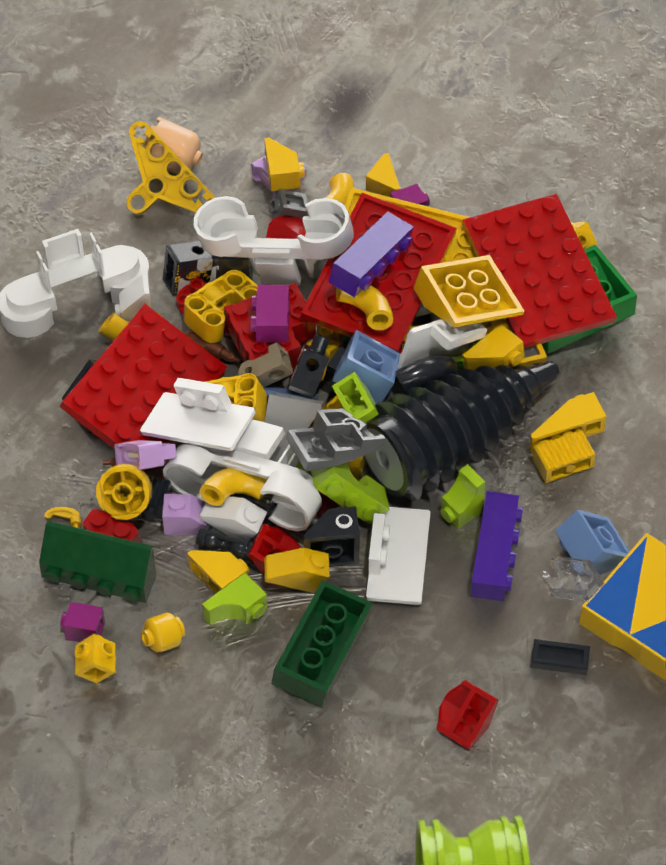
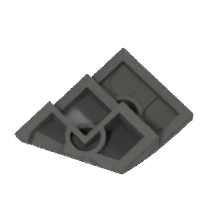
[286,408,386,471]

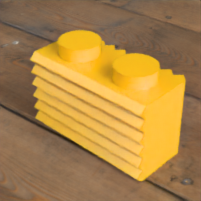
[532,430,596,483]

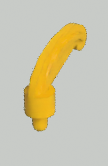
[45,507,81,528]

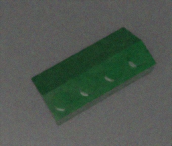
[39,521,157,603]

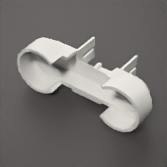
[194,196,354,285]
[0,229,151,338]
[163,419,322,531]

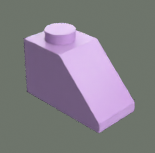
[162,494,218,535]

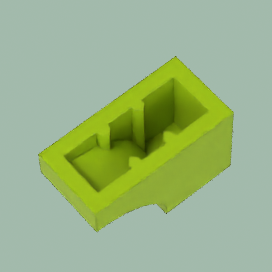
[332,372,379,423]
[441,464,485,529]
[202,573,268,626]

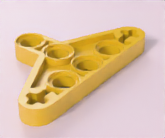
[126,121,216,214]

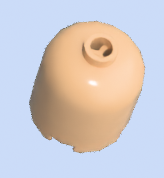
[143,117,203,175]

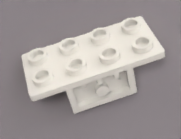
[397,319,487,369]
[140,378,256,451]
[366,507,430,605]

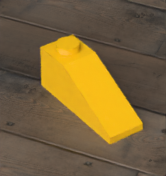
[529,392,606,454]

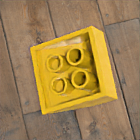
[414,255,524,327]

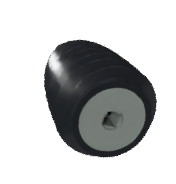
[363,361,560,501]

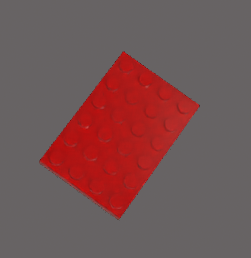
[301,192,457,353]
[462,193,617,348]
[59,304,227,472]

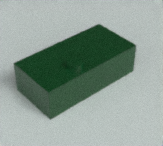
[271,580,373,708]

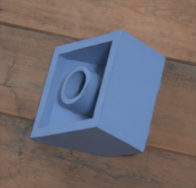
[332,330,400,404]
[555,510,630,576]

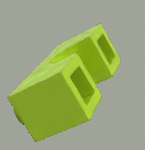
[311,462,390,525]

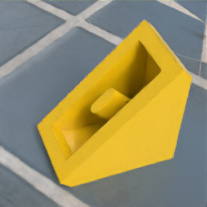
[366,153,400,197]

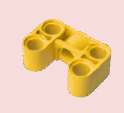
[183,270,257,343]
[206,373,267,422]

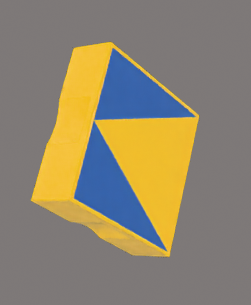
[579,533,666,681]

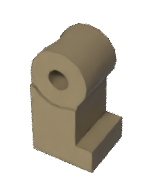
[238,342,294,387]

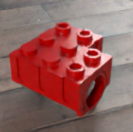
[224,282,316,370]

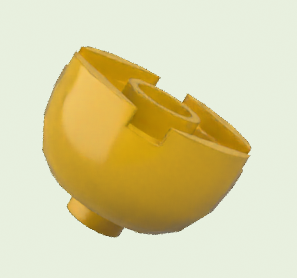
[96,463,152,520]

